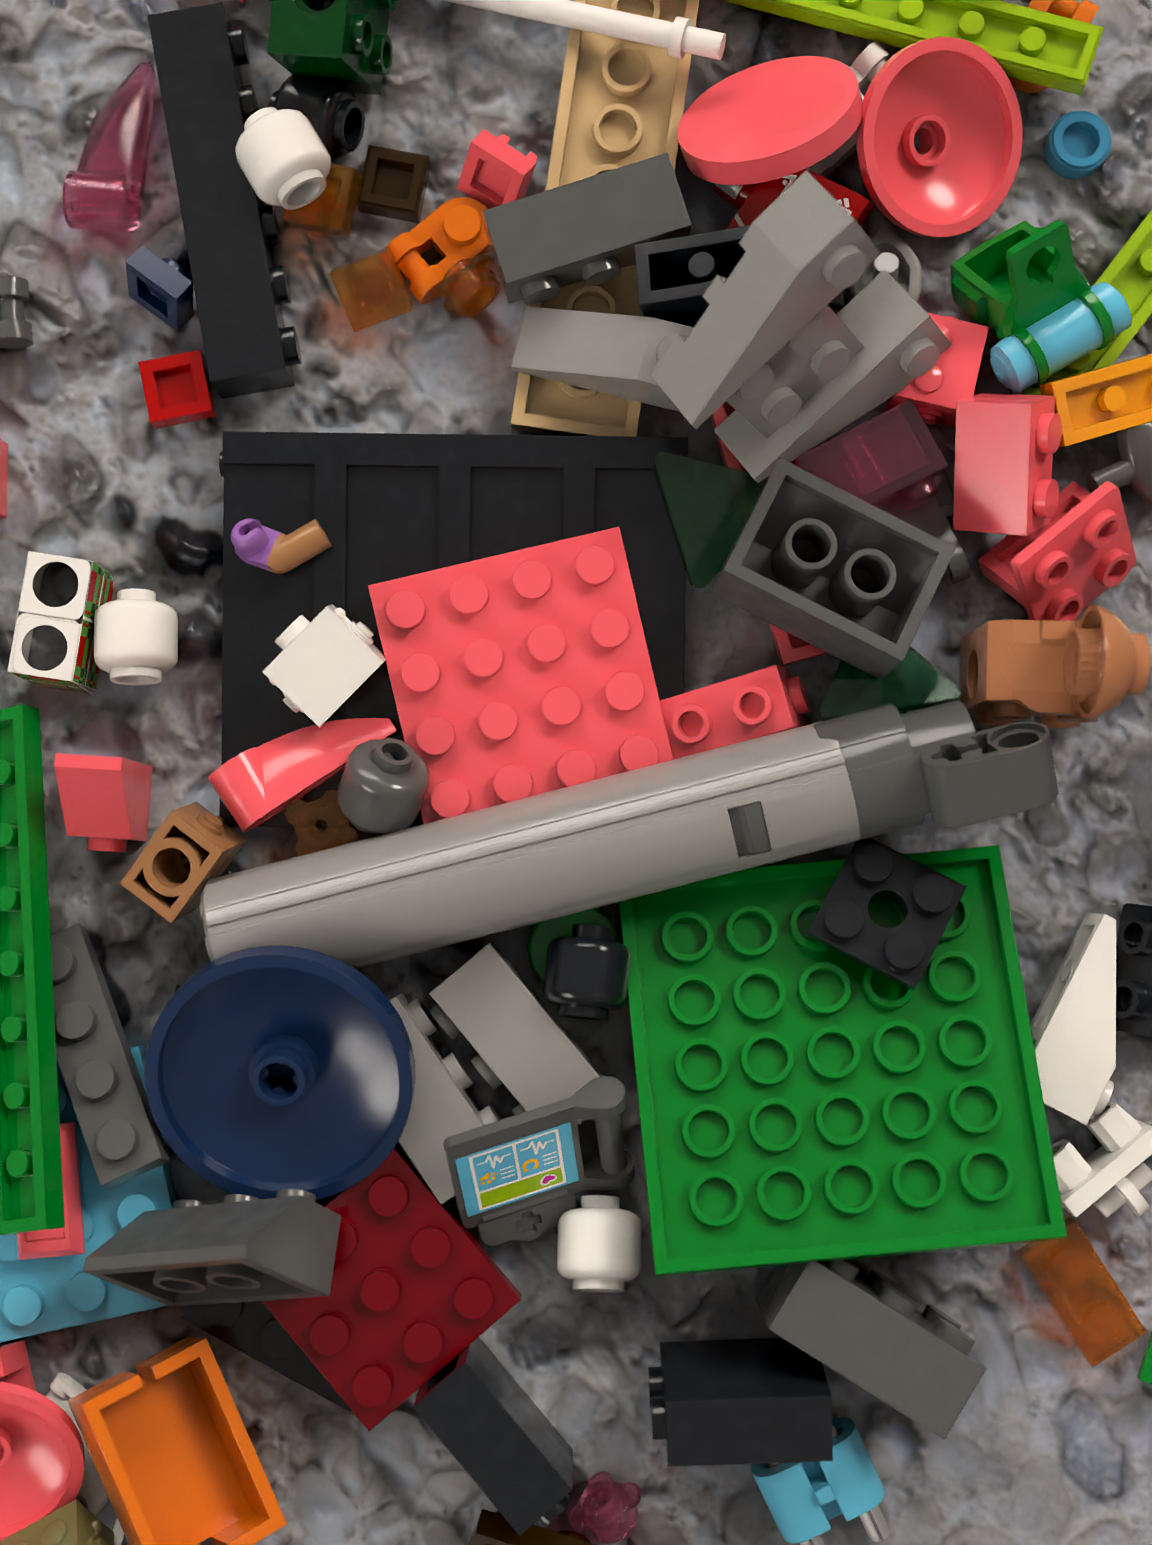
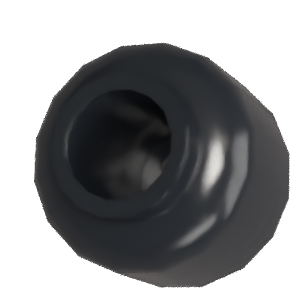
[268,74,365,164]
[543,924,631,1021]

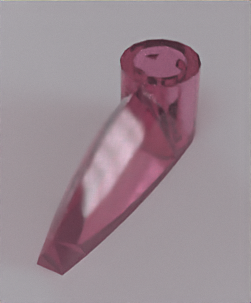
[62,61,155,233]

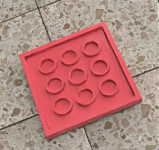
[368,527,673,824]

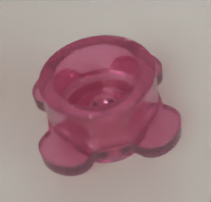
[568,1471,641,1544]

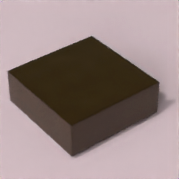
[357,145,431,223]

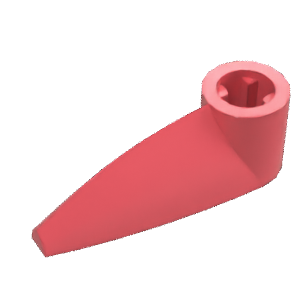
[208,718,398,833]

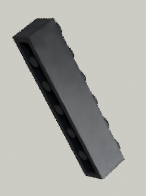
[148,2,302,399]

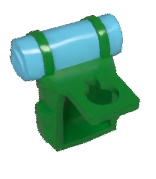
[950,220,1132,394]

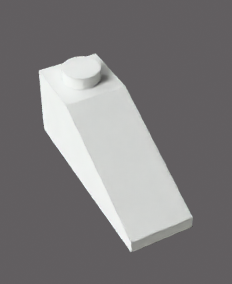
[1030,913,1116,1125]

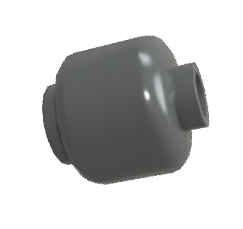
[337,738,429,836]

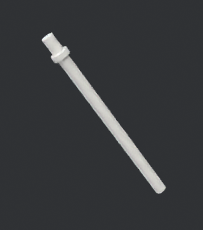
[443,0,726,60]

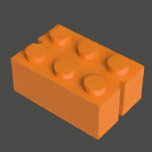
[67,1337,287,1545]

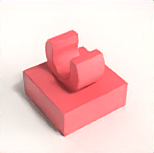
[457,129,537,209]

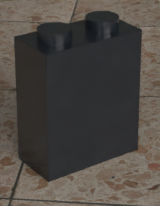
[413,1337,573,1536]
[648,1338,833,1467]

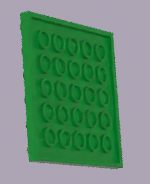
[619,845,1067,1277]

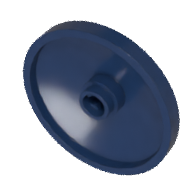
[144,946,416,1200]

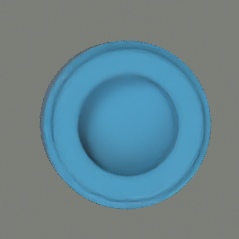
[1044,111,1111,179]

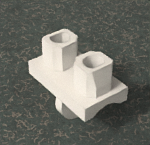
[1051,1101,1152,1218]

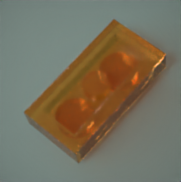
[1016,1217,1147,1367]

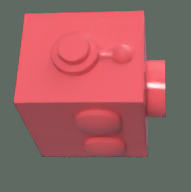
[884,312,989,428]

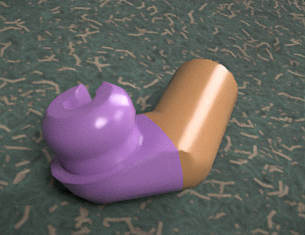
[231,518,332,574]

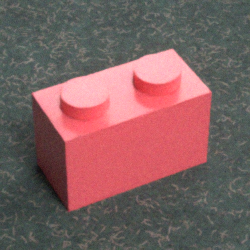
[953,393,1062,536]

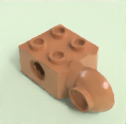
[959,605,1151,728]

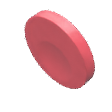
[677,56,862,185]

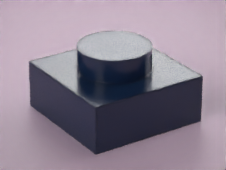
[126,246,194,332]

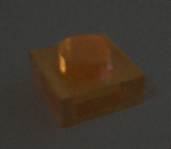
[283,164,363,237]
[329,246,414,333]

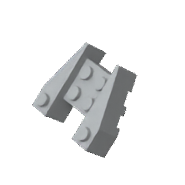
[650,170,952,483]

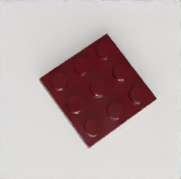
[261,1145,522,1432]

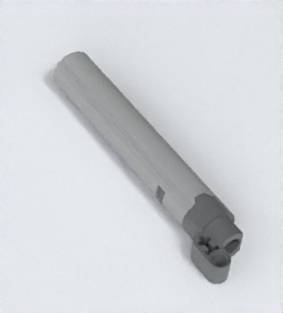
[200,700,1058,969]

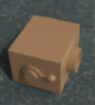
[120,801,246,923]

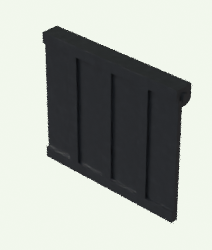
[219,431,693,828]

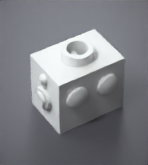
[262,604,386,727]

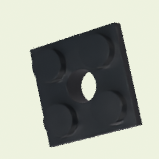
[807,838,967,991]

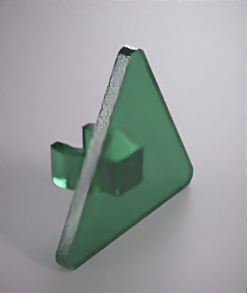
[653,452,769,589]
[820,646,961,721]

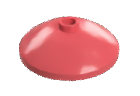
[856,37,1023,238]
[0,1382,85,1541]

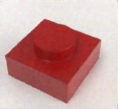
[138,350,217,429]

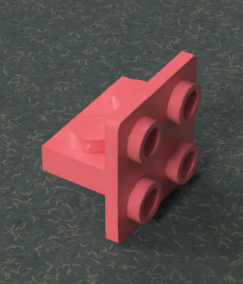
[978,481,1137,621]

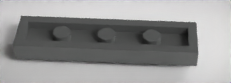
[51,923,170,1189]

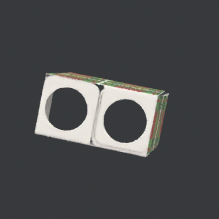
[7,551,114,695]

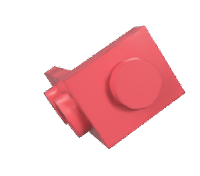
[660,665,811,760]

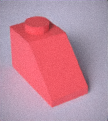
[54,753,153,853]

